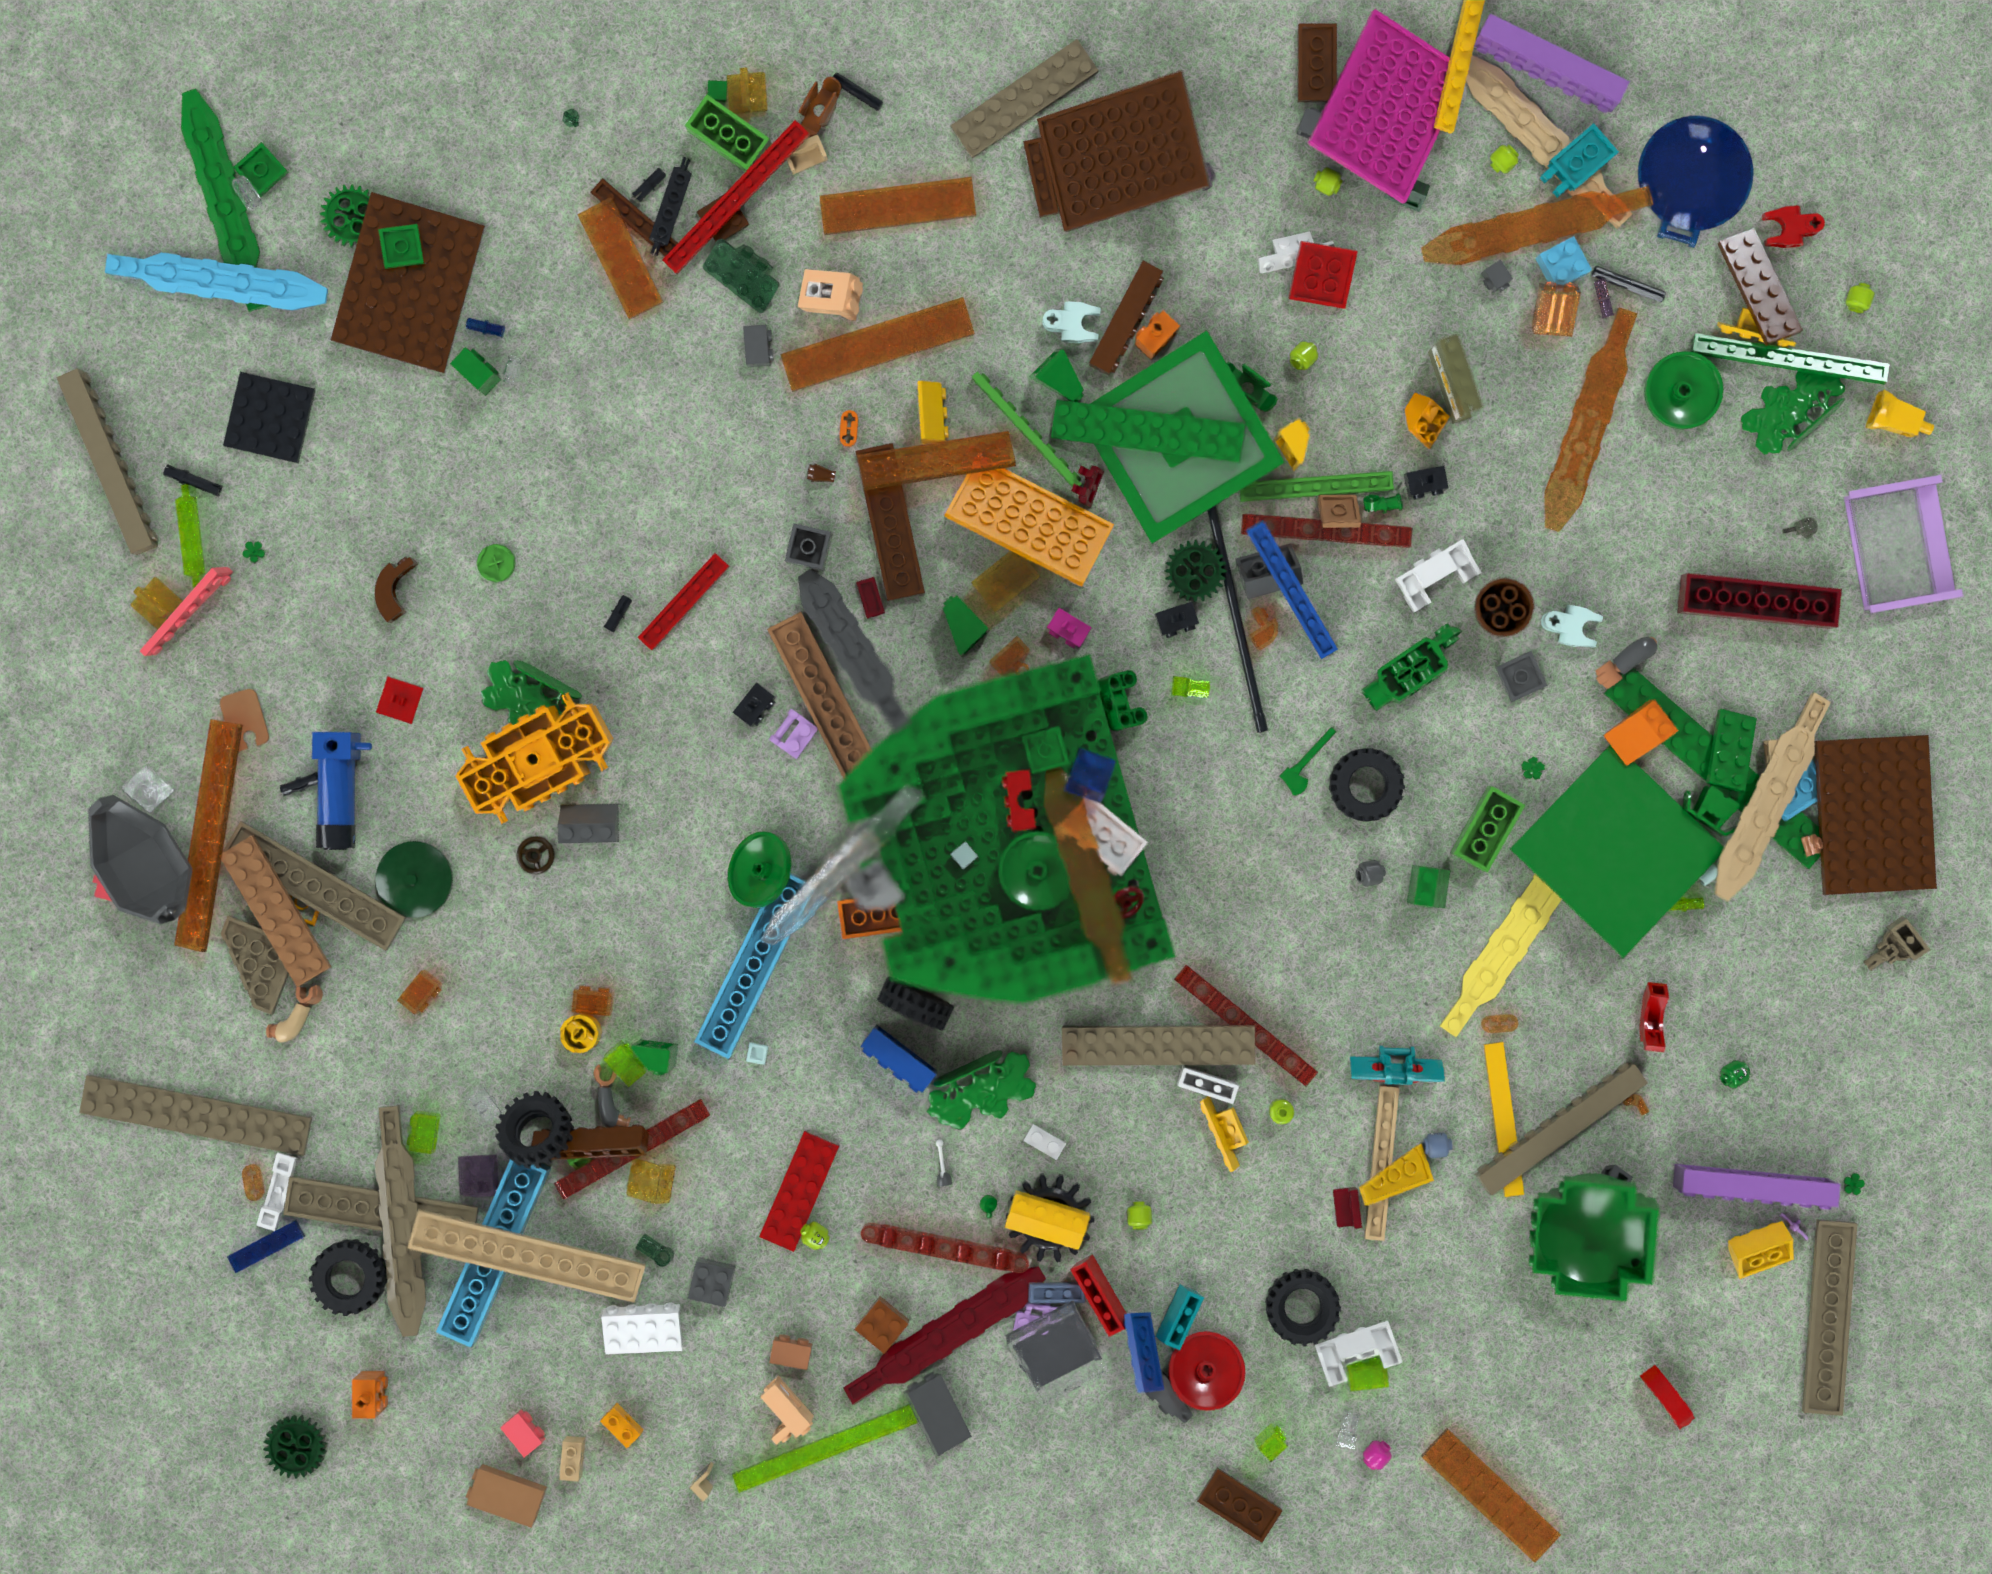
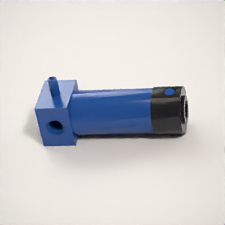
[312,732,372,850]

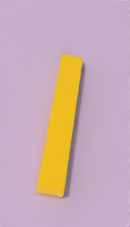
[1483,1042,1524,1197]

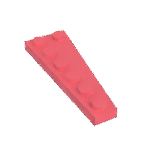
[140,567,233,656]

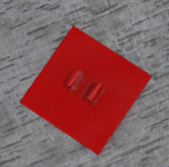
[376,676,424,724]

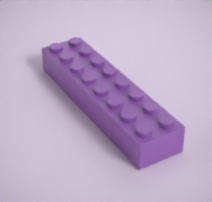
[1474,14,1630,113]
[1673,1164,1841,1210]

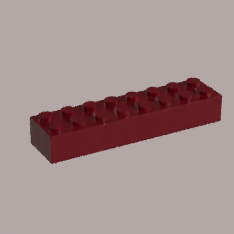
[1677,573,1842,629]

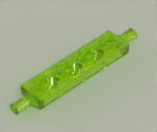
[175,484,205,588]

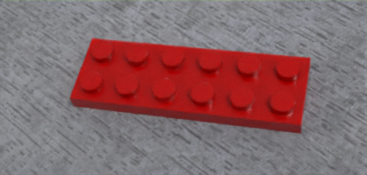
[759,1131,839,1252]

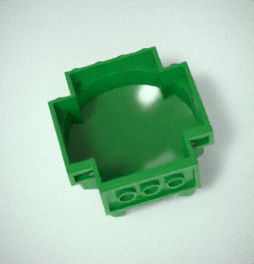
[1528,1173,1660,1302]

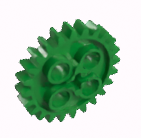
[320,184,370,248]

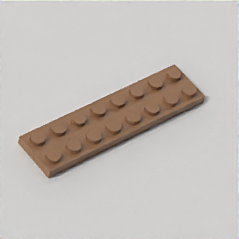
[219,836,332,987]

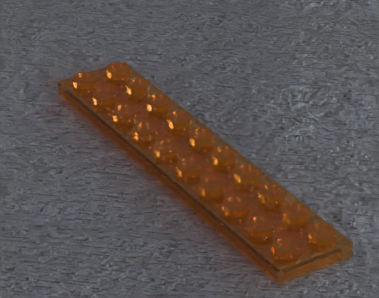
[780,297,975,392]

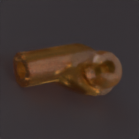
[1623,1094,1649,1115]

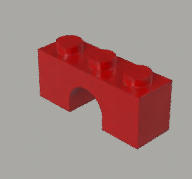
[1002,770,1036,831]

